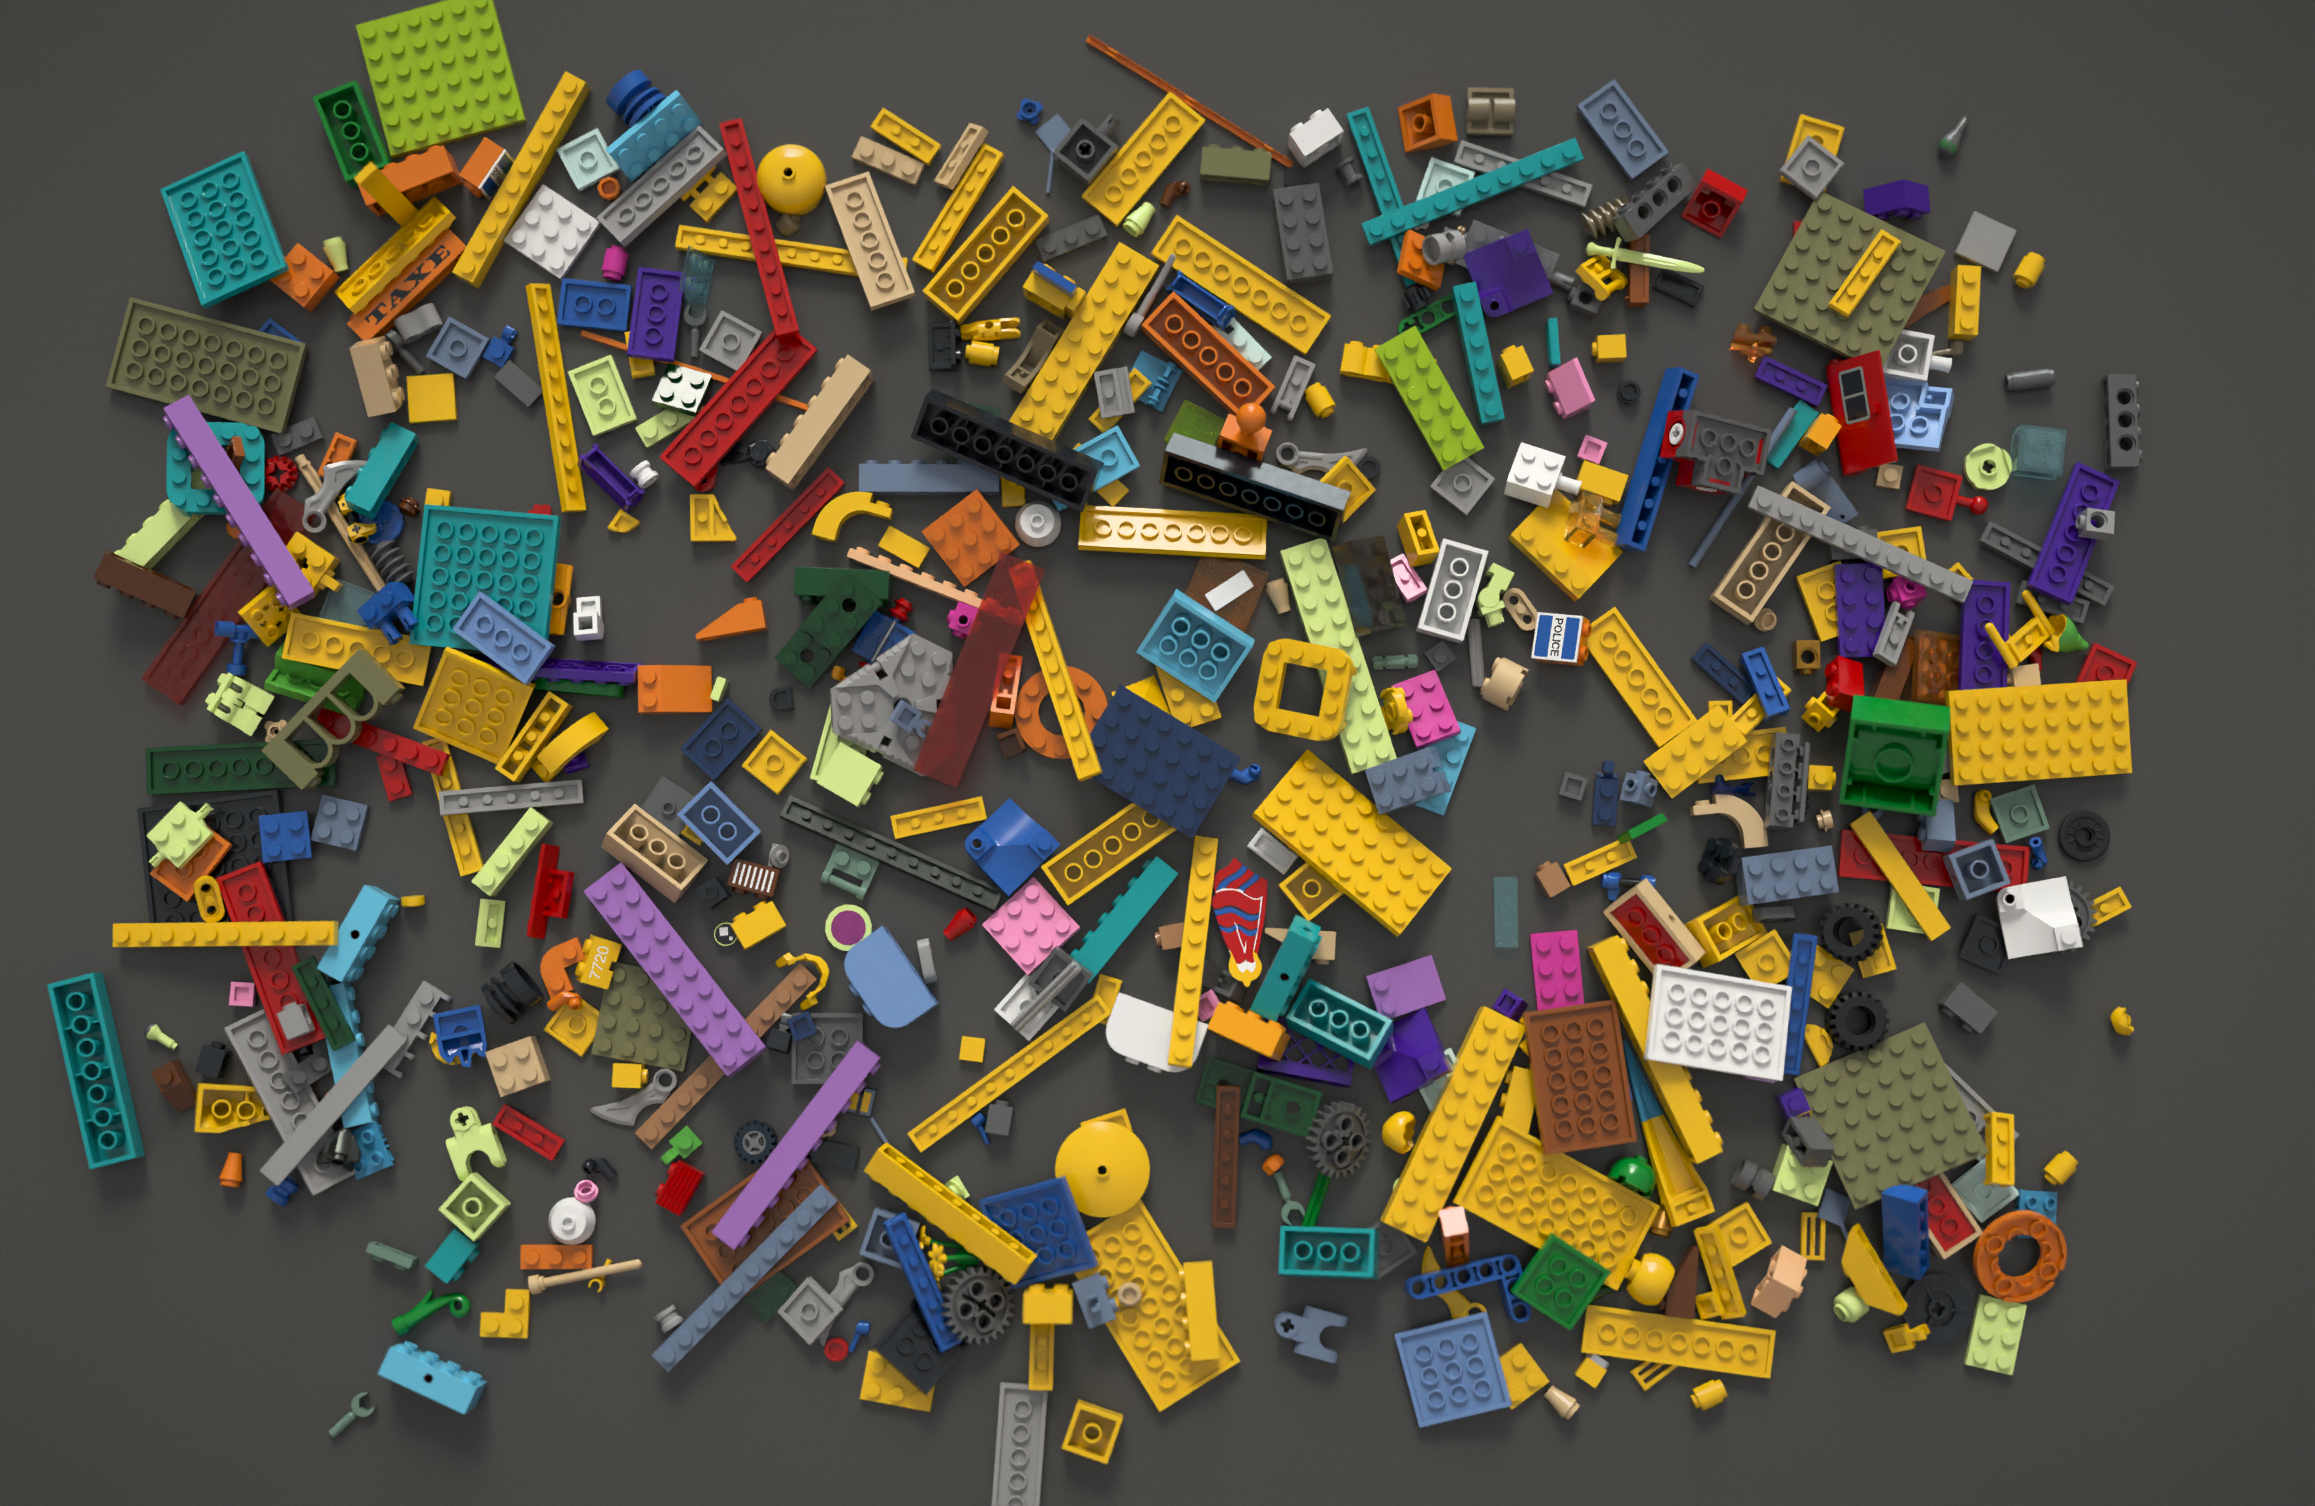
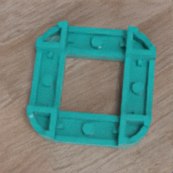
[166,422,265,517]

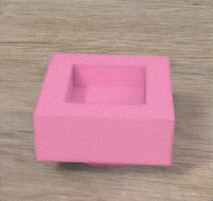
[1577,435,1607,465]
[229,982,257,1007]
[1198,989,1220,1022]

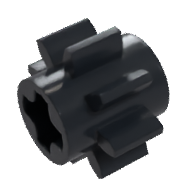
[1402,284,1431,313]

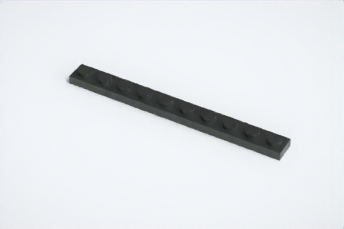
[780,795,1003,913]

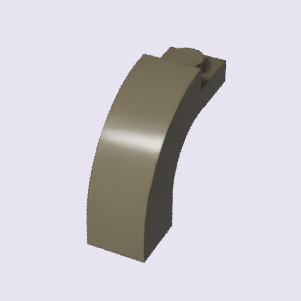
[1001,318,1065,394]

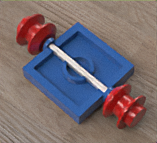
[852,598,916,675]

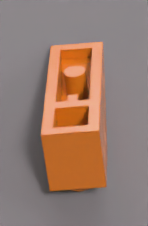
[696,597,768,642]
[989,653,1023,729]
[1439,1206,1469,1267]

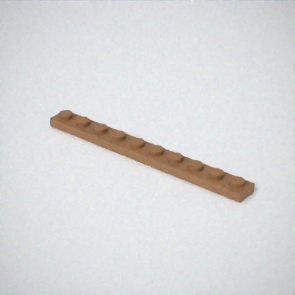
[635,963,818,1149]

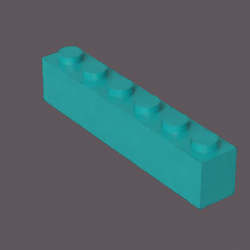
[1450,281,1505,426]
[1070,856,1178,984]

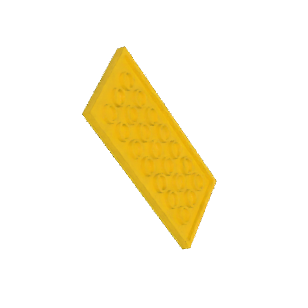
[1945,679,2132,786]
[1252,749,1452,937]
[1453,1117,1660,1291]
[1074,1199,1240,1412]

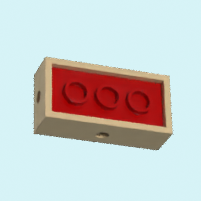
[1603,878,1706,974]
[1913,1173,1983,1260]

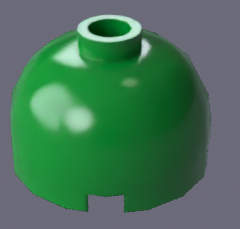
[1607,1155,1656,1199]

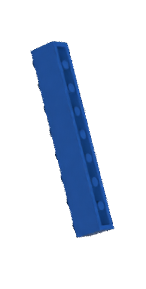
[1612,367,1700,552]

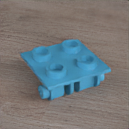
[1130,350,1183,412]
[352,1121,395,1180]
[2014,1189,2058,1239]

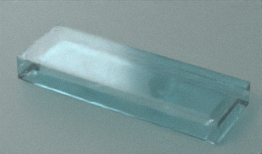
[1493,877,1518,948]

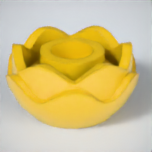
[2111,1007,2134,1035]

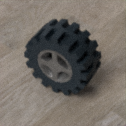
[733,1121,778,1164]

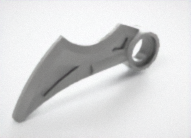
[1123,254,1176,338]
[1275,442,1367,474]
[302,460,367,533]
[590,1068,678,1126]
[819,1261,875,1346]

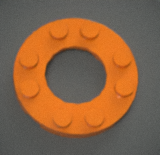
[1015,666,1108,759]
[1973,1210,2067,1303]

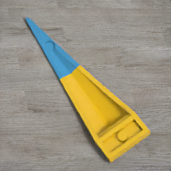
[1622,1040,1715,1227]

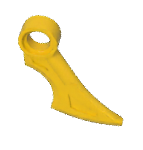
[1421,1246,1486,1319]

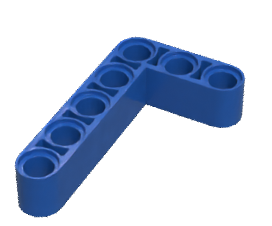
[1404,1253,1531,1323]

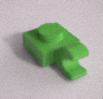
[661,1125,703,1165]

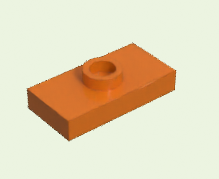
[317,432,359,477]

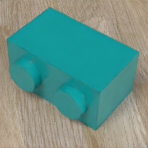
[425,1227,481,1284]

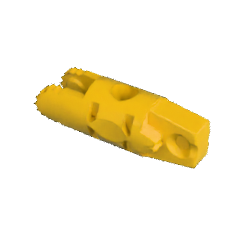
[960,317,1021,342]

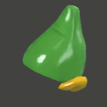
[2042,614,2089,653]

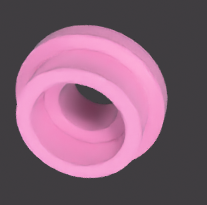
[574,1180,598,1203]

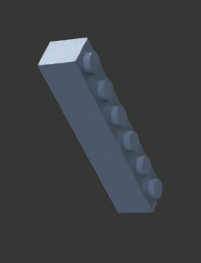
[859,460,1000,495]

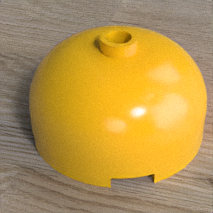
[757,144,827,216]

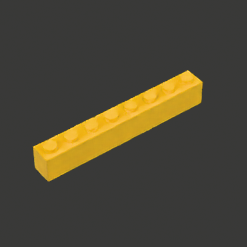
[864,1142,1038,1285]

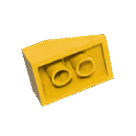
[1684,895,1768,968]

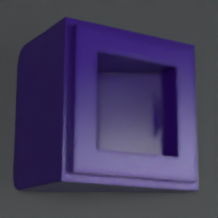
[1492,988,1528,1022]

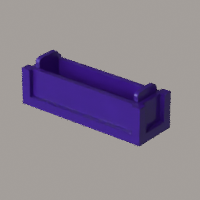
[577,443,645,513]

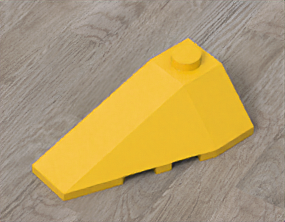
[194,1083,270,1133]

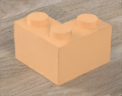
[1751,1245,1807,1318]

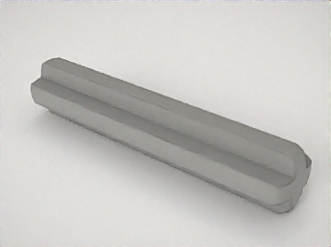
[1467,618,1485,687]

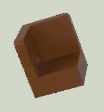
[996,727,1027,759]

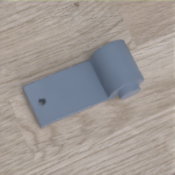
[1793,458,1859,524]

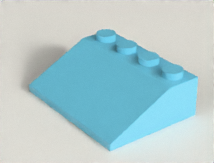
[1136,589,1255,703]

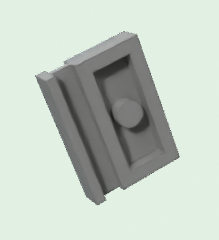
[1094,366,1136,419]

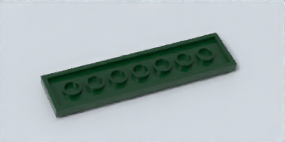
[145,739,337,795]

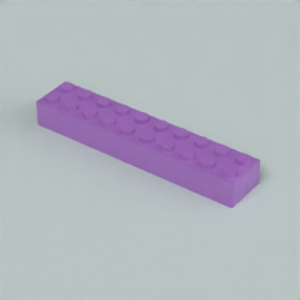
[583,862,768,1078]

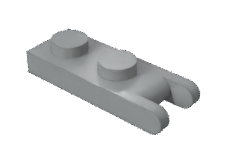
[1270,355,1316,422]
[1873,601,1915,667]

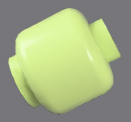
[1833,1287,1869,1323]

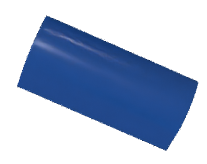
[1882,1185,1930,1281]

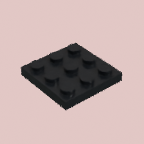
[872,1298,969,1396]

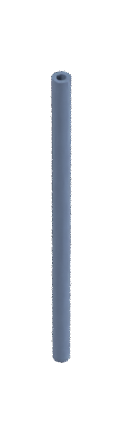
[1688,407,1797,569]

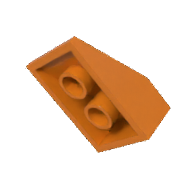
[638,665,713,715]

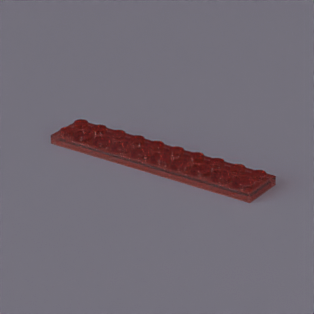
[141,488,317,706]
[913,552,1045,788]

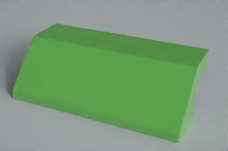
[264,641,367,715]

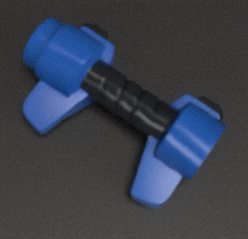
[1601,870,1655,901]

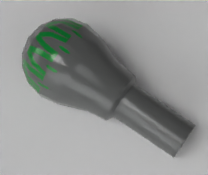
[1938,117,1969,157]

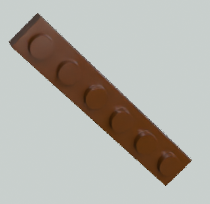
[1212,1085,1240,1228]

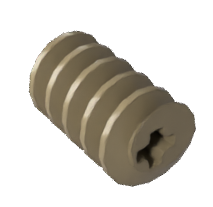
[1580,196,1629,240]

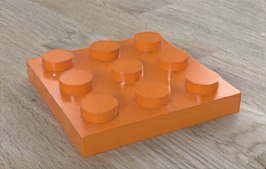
[921,489,1020,587]

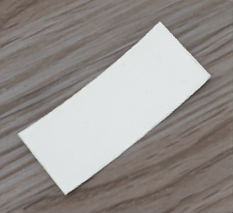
[1205,570,1254,611]

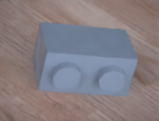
[1917,799,1956,853]

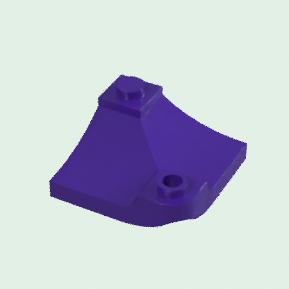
[1463,228,1553,317]
[1373,1008,1453,1103]

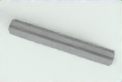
[1011,961,1082,1032]

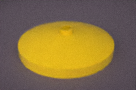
[1055,1121,1150,1217]

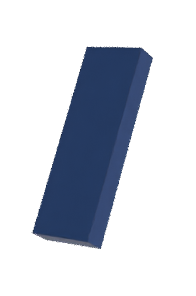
[1690,642,1755,706]

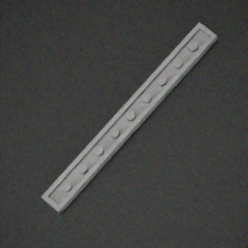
[1747,485,1973,603]

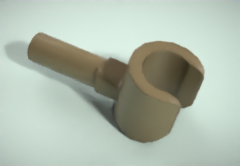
[1932,341,1964,357]

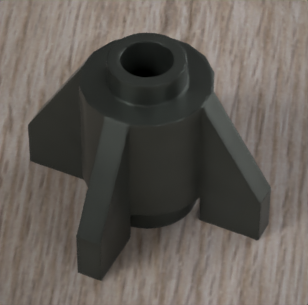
[316,1129,362,1172]

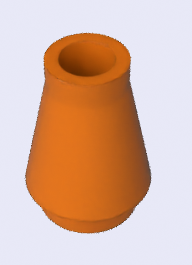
[219,1152,243,1188]

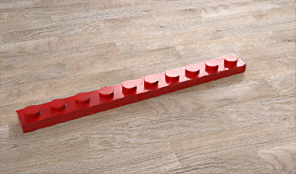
[719,118,800,339]

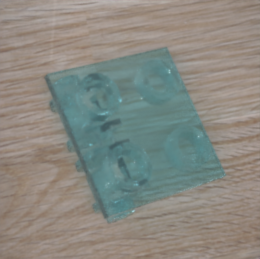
[679,246,714,304]

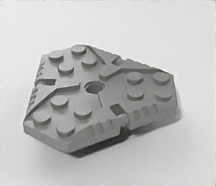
[829,633,958,777]

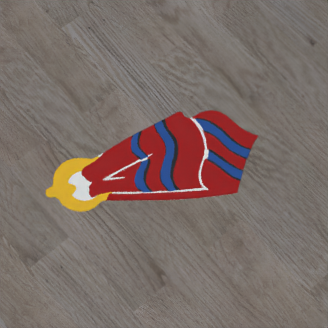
[1211,858,1268,987]

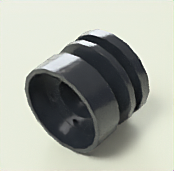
[481,961,544,1025]

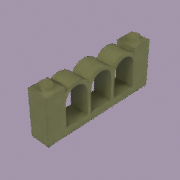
[261,649,406,790]

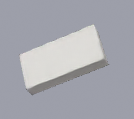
[1247,828,1298,875]

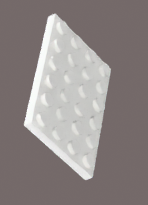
[1644,964,1792,1081]

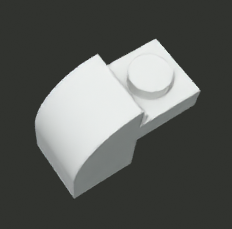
[573,596,604,641]

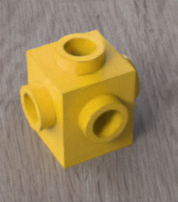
[1801,690,1840,732]

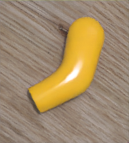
[1973,790,1999,835]

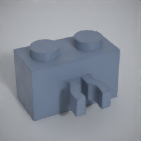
[1072,1271,1119,1329]

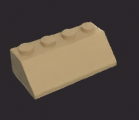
[601,804,709,903]

